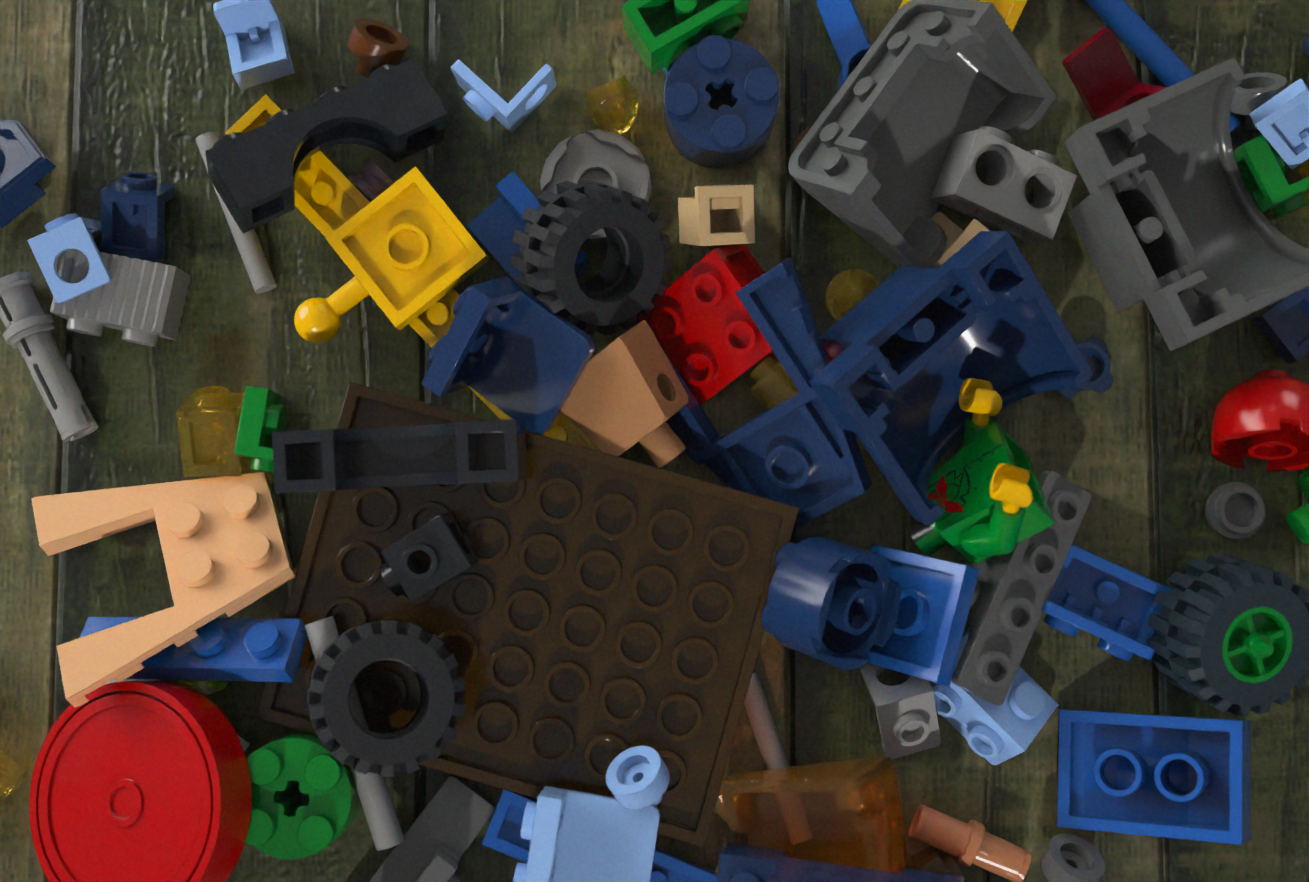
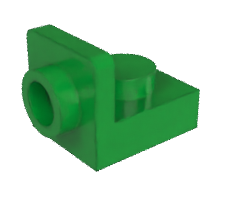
[1233,135,1309,218]
[234,386,287,473]

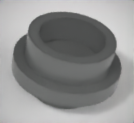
[1205,482,1266,540]

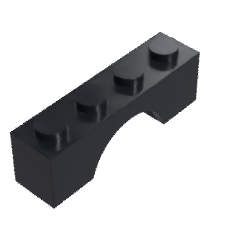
[205,58,448,234]
[272,419,528,493]

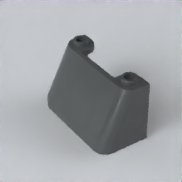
[788,0,1057,268]

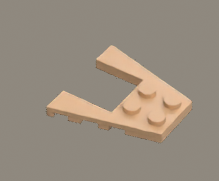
[31,472,295,708]

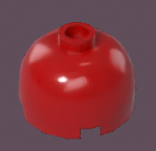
[1211,370,1309,472]

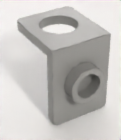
[860,662,941,760]

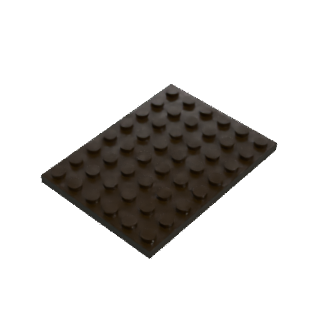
[256,382,799,847]

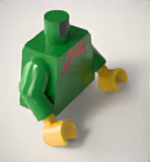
[909,378,1055,563]

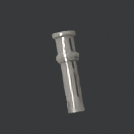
[0,271,98,442]

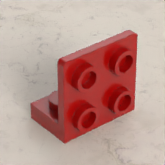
[637,244,773,404]

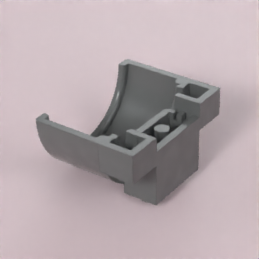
[1064,59,1309,351]

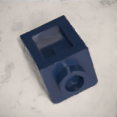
[101,172,175,262]

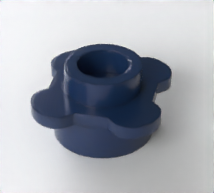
[1057,337,1113,398]

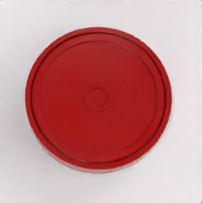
[29,680,252,882]

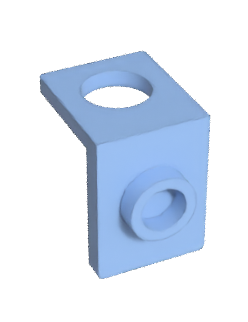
[451,59,557,133]
[27,213,112,303]

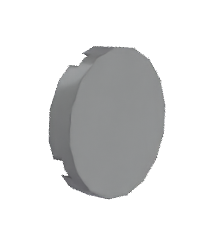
[540,129,652,243]

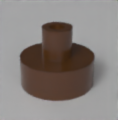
[347,18,408,78]

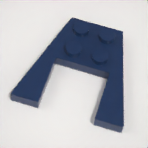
[659,257,872,530]

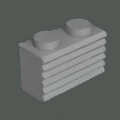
[50,249,191,347]

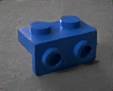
[1042,543,1172,661]

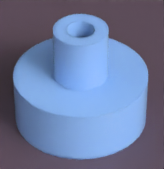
[606,746,670,809]

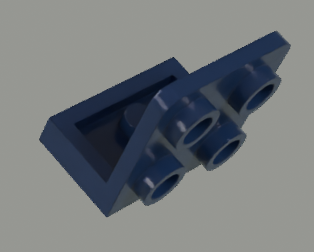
[421,276,595,435]

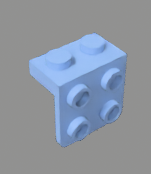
[513,786,660,882]

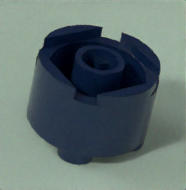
[664,35,779,168]
[761,536,901,670]

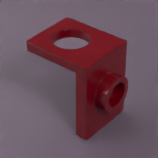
[1062,28,1167,121]

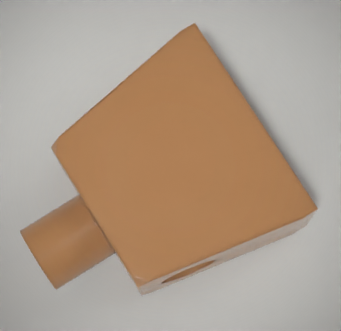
[561,320,689,468]

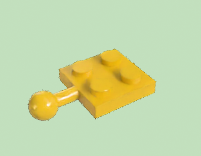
[294,166,490,343]

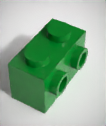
[622,0,750,75]

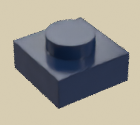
[1253,286,1309,364]

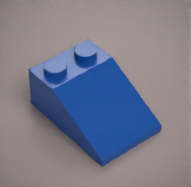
[1057,709,1251,845]

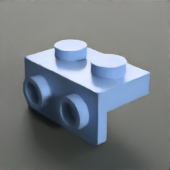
[929,631,1059,765]

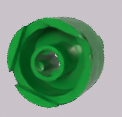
[245,731,362,859]

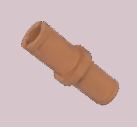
[908,804,1032,882]

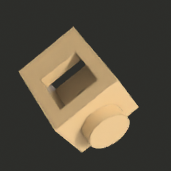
[678,184,755,246]

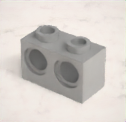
[930,126,1077,243]

